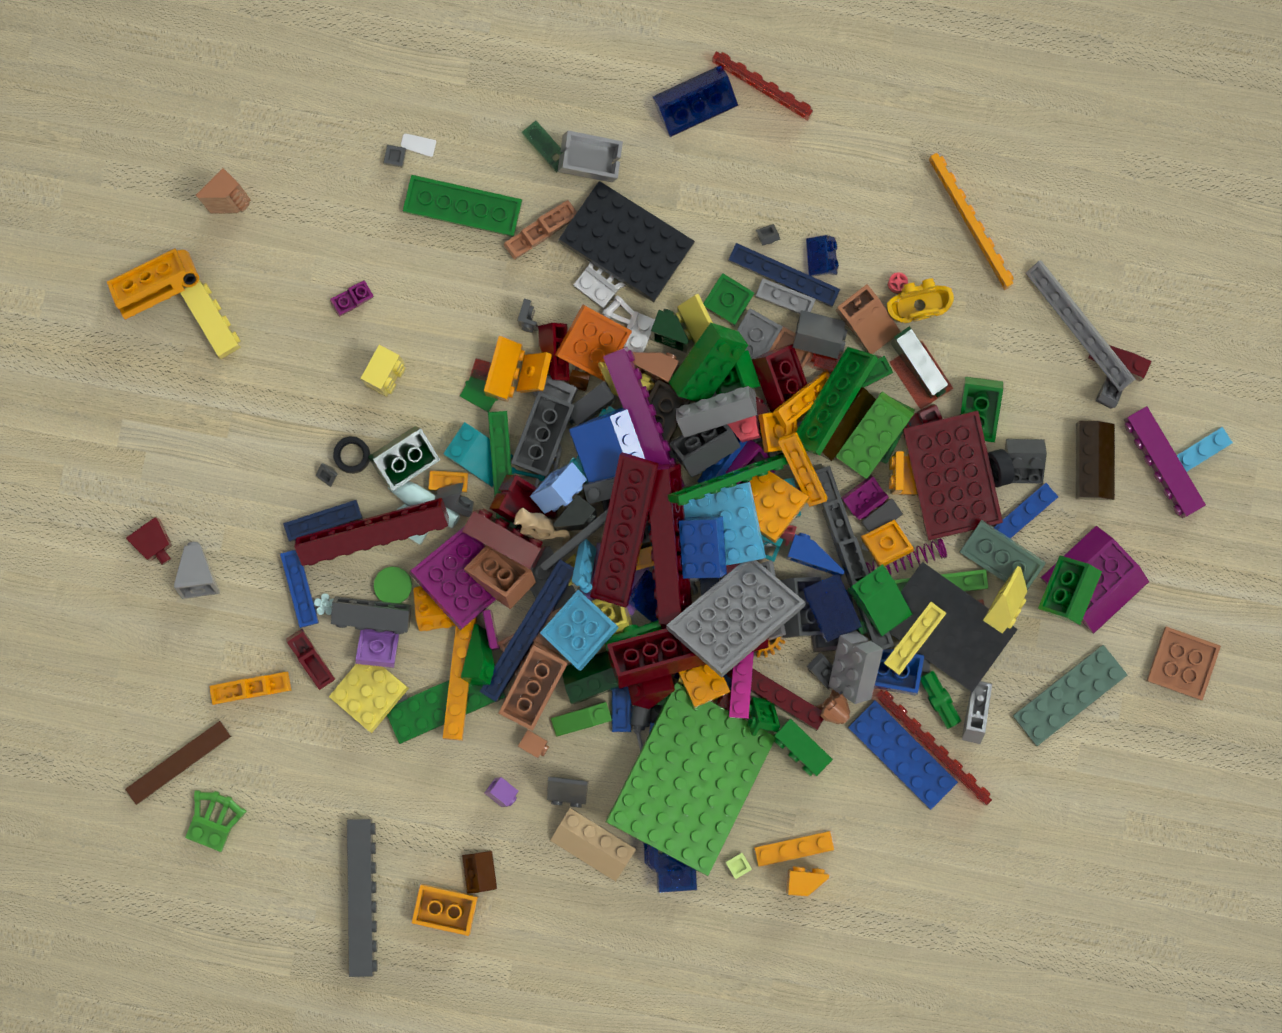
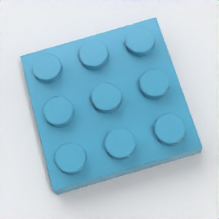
[540,590,619,671]

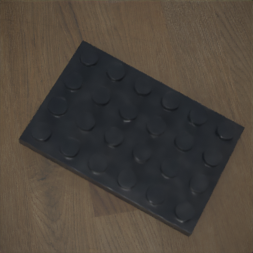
[558,181,695,302]
[889,561,1018,692]

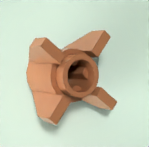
[816,690,850,724]

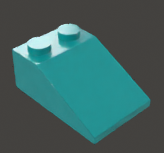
[443,422,513,488]

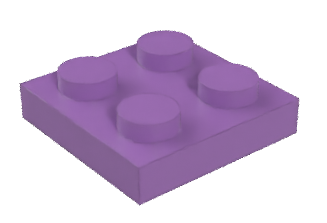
[355,629,399,668]

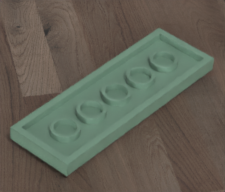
[1013,645,1127,746]

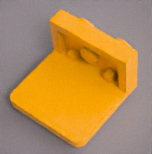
[413,586,456,631]

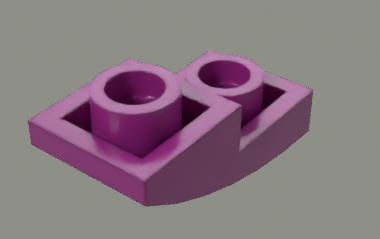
[330,280,374,317]

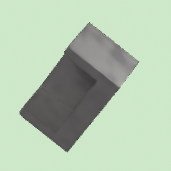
[533,375,578,404]

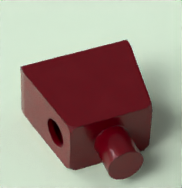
[126,517,172,565]

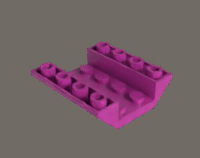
[1040,525,1149,634]

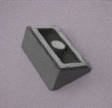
[861,499,903,532]

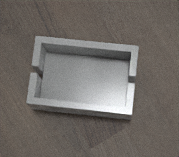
[557,131,623,183]
[828,631,883,704]

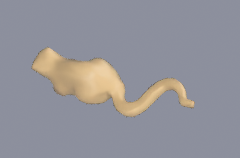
[514,508,579,546]

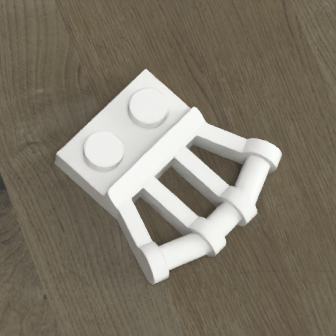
[574,262,626,309]
[602,295,655,352]

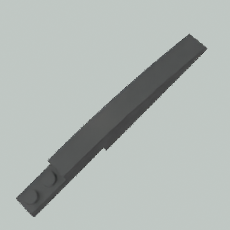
[815,466,894,650]

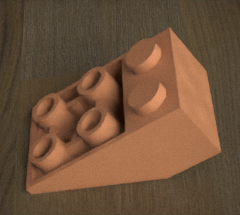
[836,284,901,354]

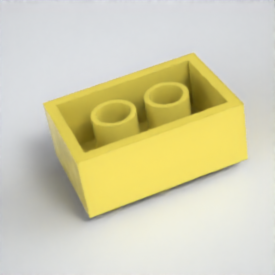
[361,345,405,397]

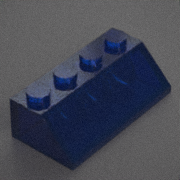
[652,65,738,137]

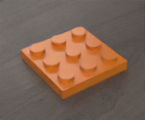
[555,305,632,381]

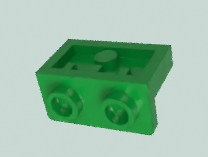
[747,697,780,736]

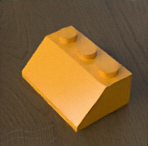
[484,336,525,402]

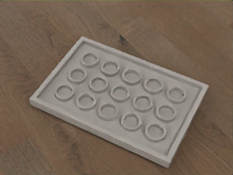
[666,560,805,677]

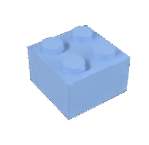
[530,462,587,513]

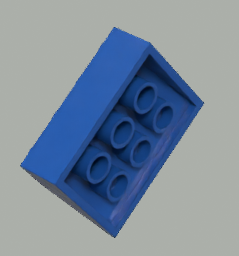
[569,408,645,483]

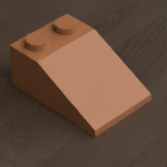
[633,352,679,385]
[464,545,536,609]

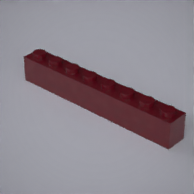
[294,498,449,566]

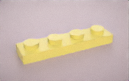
[884,602,946,675]

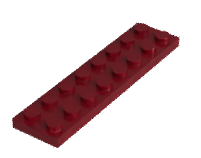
[590,452,659,608]

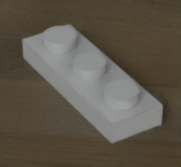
[756,278,816,314]

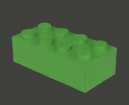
[836,391,914,479]

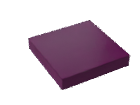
[483,610,500,651]

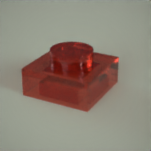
[470,358,491,382]

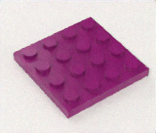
[409,526,496,630]

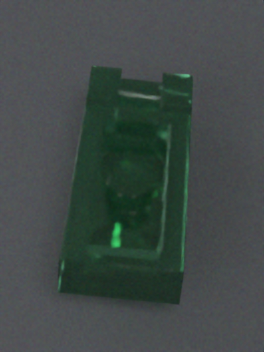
[522,120,563,173]

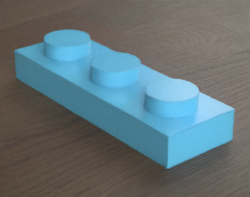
[1177,427,1233,472]

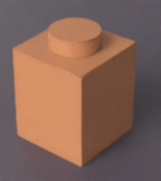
[518,730,549,758]

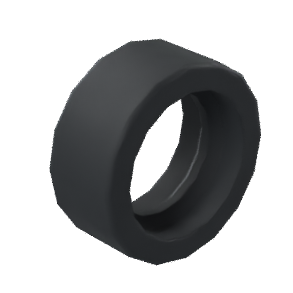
[333,436,371,474]
[988,449,1015,488]

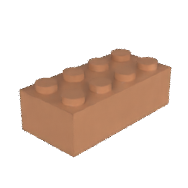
[498,642,568,731]

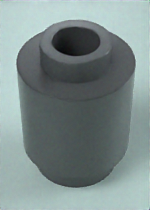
[630,705,651,731]

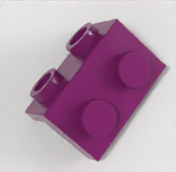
[841,475,889,520]

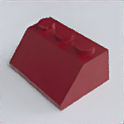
[752,344,807,413]
[628,674,675,709]

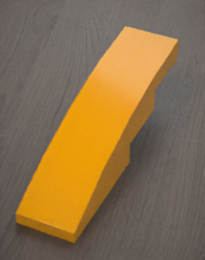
[209,672,292,705]

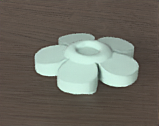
[314,594,334,615]

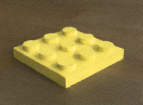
[329,664,409,733]

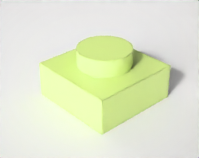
[726,853,752,879]

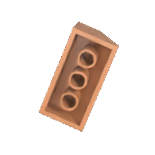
[196,168,251,214]

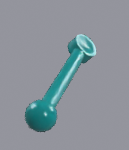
[512,467,545,481]

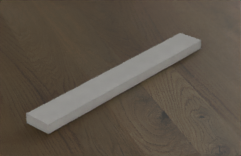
[1026,260,1135,392]

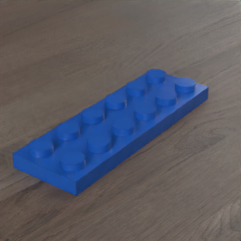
[848,700,958,810]

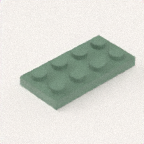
[960,520,1046,590]

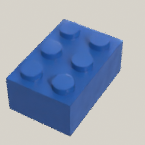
[679,516,727,579]

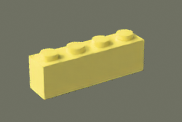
[180,280,241,359]

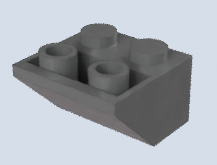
[1005,439,1047,484]

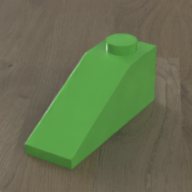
[551,701,612,737]

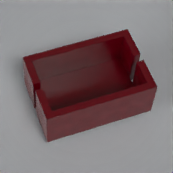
[489,475,558,528]

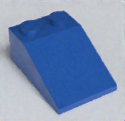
[786,533,844,577]

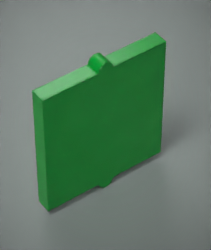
[460,369,498,412]

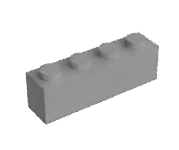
[676,386,757,437]

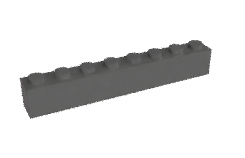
[347,819,378,977]

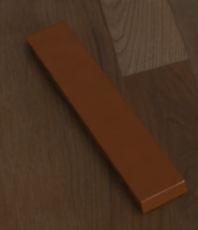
[125,721,232,805]

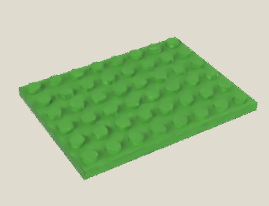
[605,683,776,876]

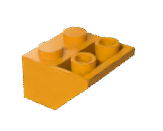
[786,866,829,896]

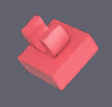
[780,525,797,546]

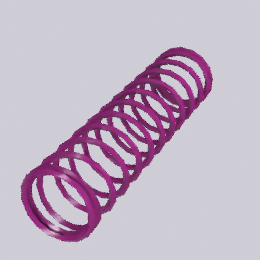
[865,538,947,575]

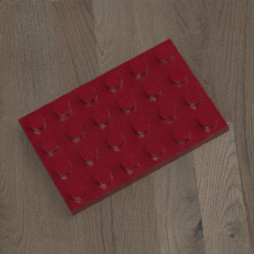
[903,410,1003,541]

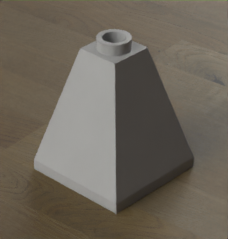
[174,542,220,599]

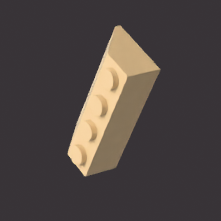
[550,808,636,882]

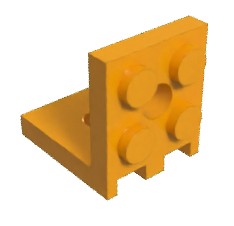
[889,451,917,495]

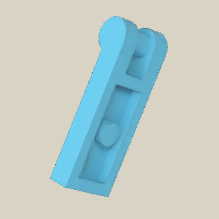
[572,539,597,593]

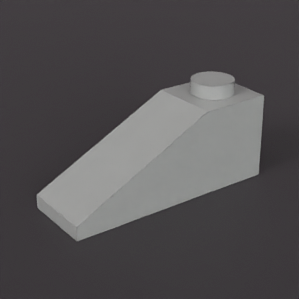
[962,681,992,744]

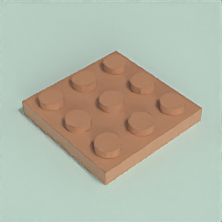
[1147,626,1221,701]

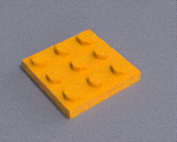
[749,471,809,543]

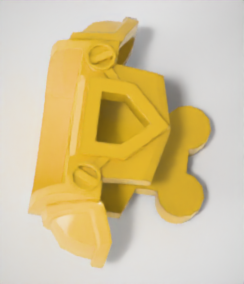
[887,278,954,324]

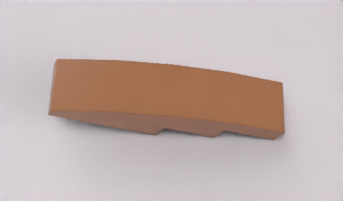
[504,200,577,260]

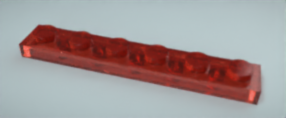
[712,51,813,121]

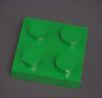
[703,273,755,326]

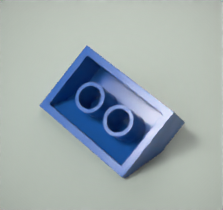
[874,649,924,696]

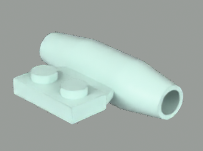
[388,481,460,545]

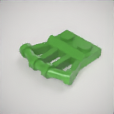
[185,790,247,852]

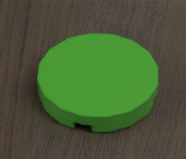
[374,566,412,604]

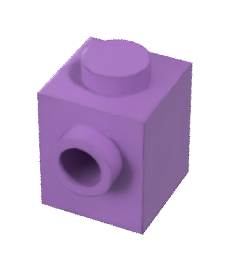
[484,777,518,807]

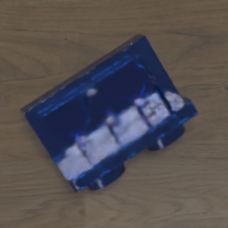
[806,235,839,277]

